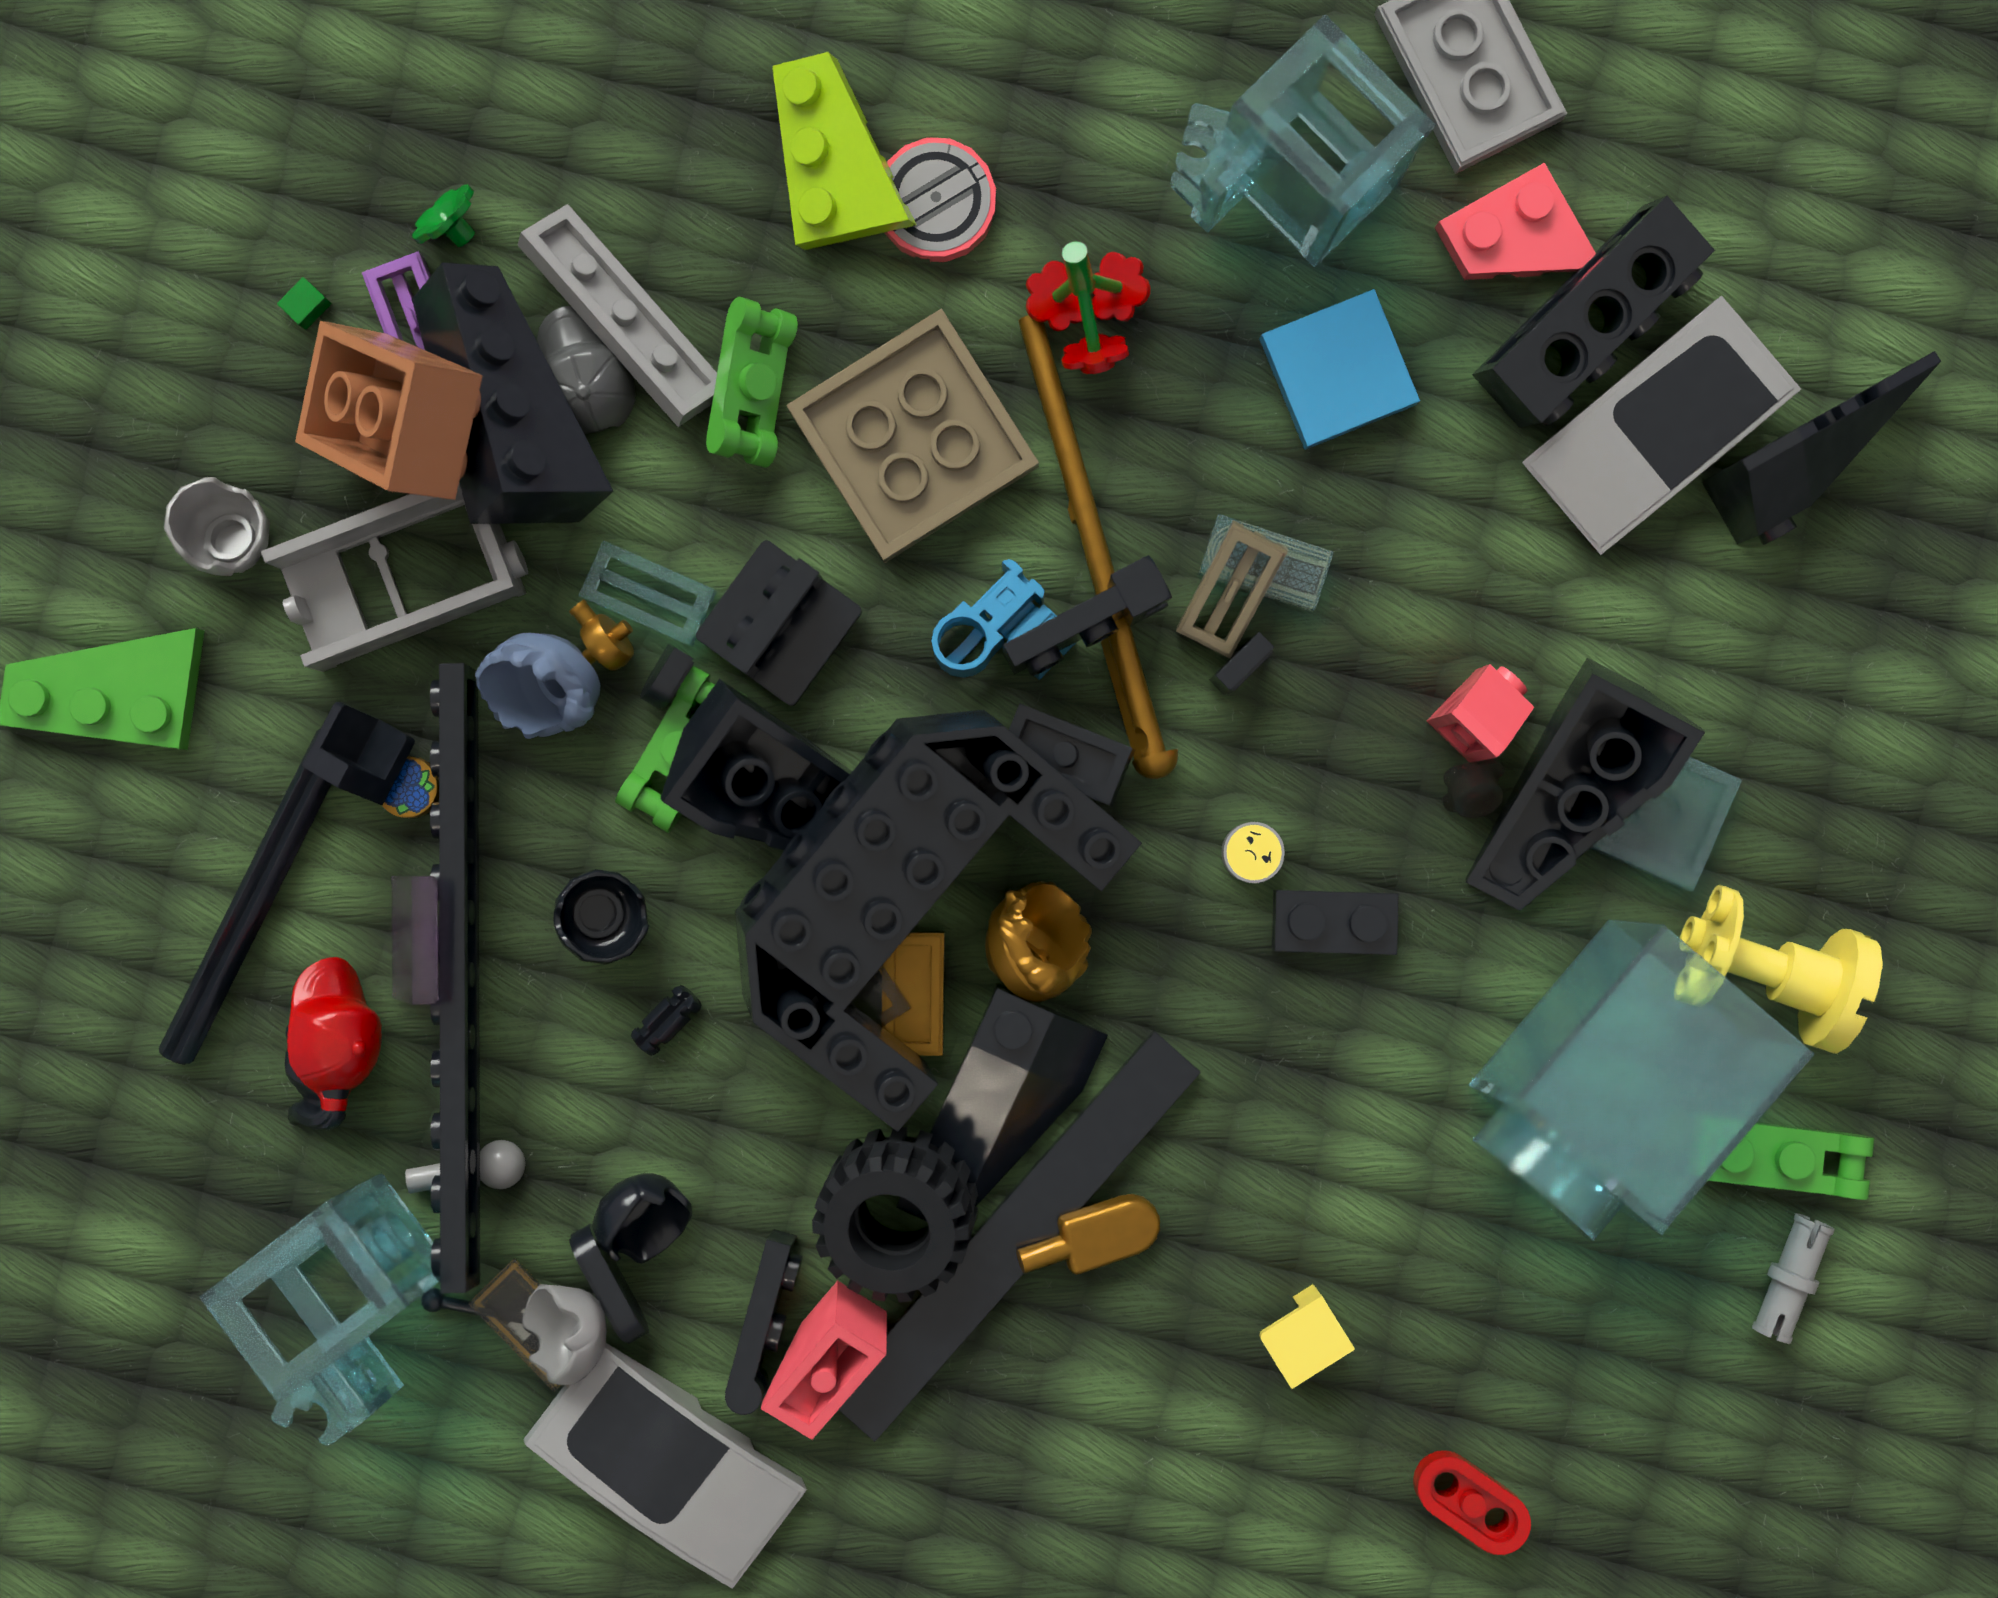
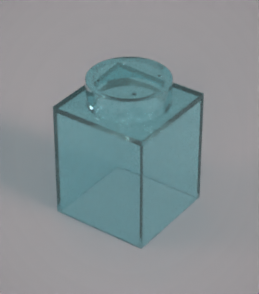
[1468,919,1814,1242]

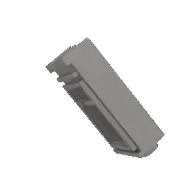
[261,483,528,672]

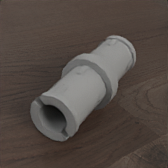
[1752,1213,1835,1344]

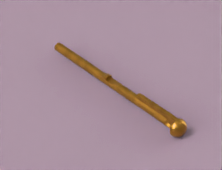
[1018,315,1178,779]

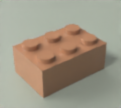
[295,321,483,500]

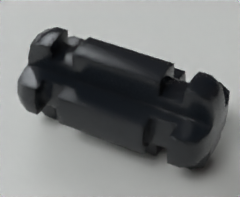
[631,985,702,1056]

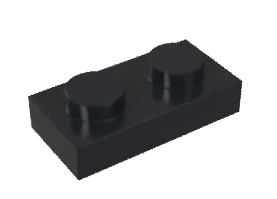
[1009,703,1135,807]
[1272,890,1399,955]

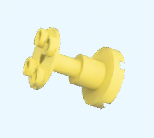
[1673,885,1883,1054]

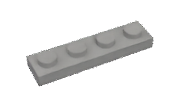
[518,204,717,427]

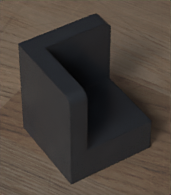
[302,701,415,805]

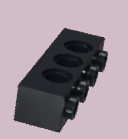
[1472,196,1715,428]

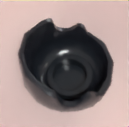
[553,869,649,965]
[592,1173,692,1264]

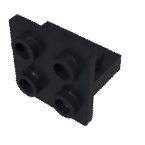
[696,540,862,706]

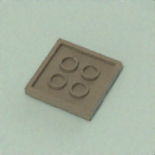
[786,308,1039,563]

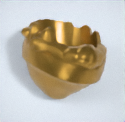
[985,881,1092,1002]

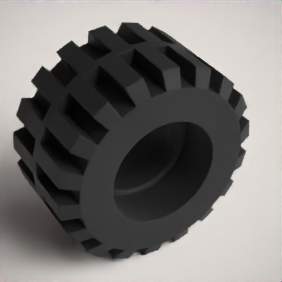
[812,1127,978,1302]

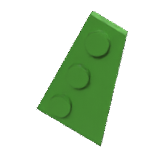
[0,628,205,750]

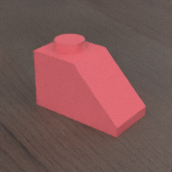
[1427,664,1534,763]
[761,1280,887,1440]

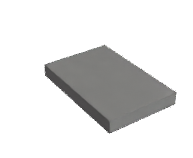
[1374,0,1567,174]

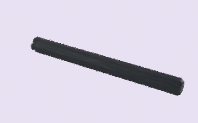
[159,728,331,1065]

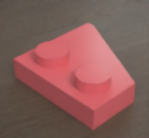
[1435,163,1596,280]

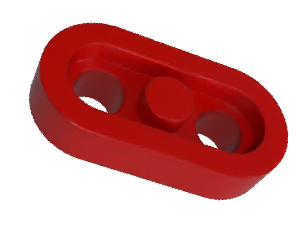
[1413,1450,1531,1555]

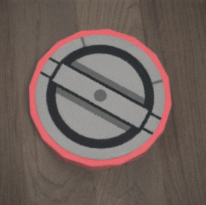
[884,137,996,262]

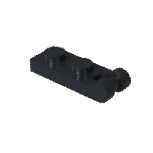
[725,1229,803,1415]

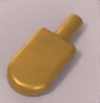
[1016,1194,1160,1275]

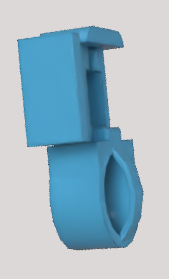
[931,559,1075,680]

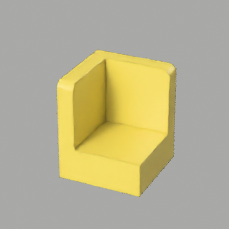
[1259,1284,1355,1389]

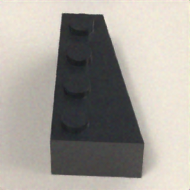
[412,262,614,524]

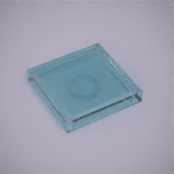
[1591,757,1742,891]

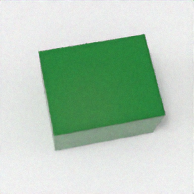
[277,277,332,330]

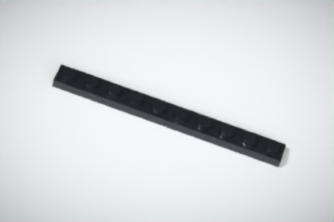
[430,663,480,1293]

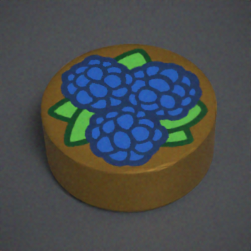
[382,756,439,818]

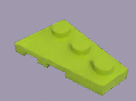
[772,52,917,250]

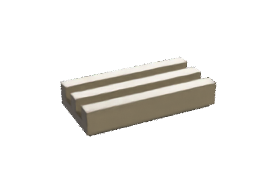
[1176,520,1288,658]

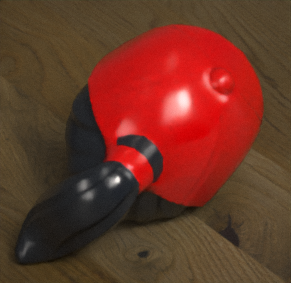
[285,957,382,1130]

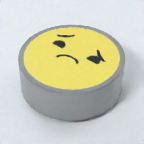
[1221,822,1285,883]

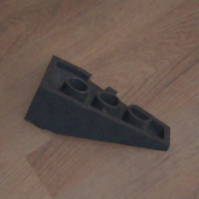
[1466,658,1705,911]

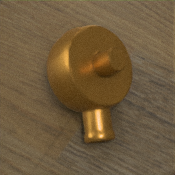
[569,599,634,670]

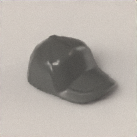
[537,306,636,435]

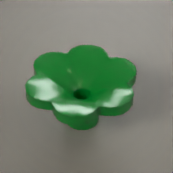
[412,184,475,247]

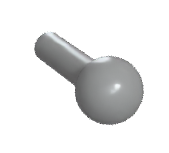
[405,1140,526,1194]

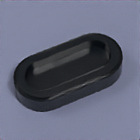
[569,1224,649,1344]

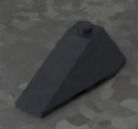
[1702,351,1941,545]
[660,679,852,850]
[896,984,1108,1221]

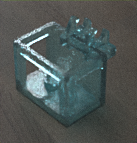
[1170,14,1436,268]
[199,1173,440,1445]

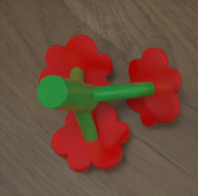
[1026,241,1151,374]

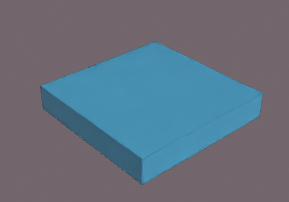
[1259,289,1420,450]

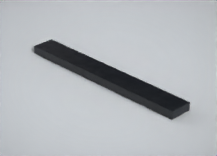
[839,1030,1201,1442]

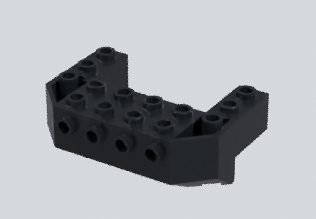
[735,710,1142,1132]

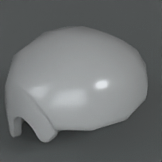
[164,477,270,576]
[523,1284,607,1385]

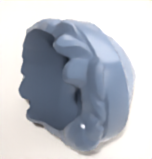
[475,633,600,739]

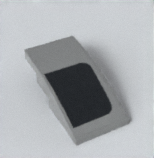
[1522,295,1801,555]
[524,1343,807,1589]

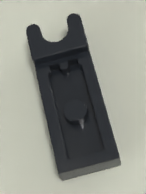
[1003,555,1172,676]

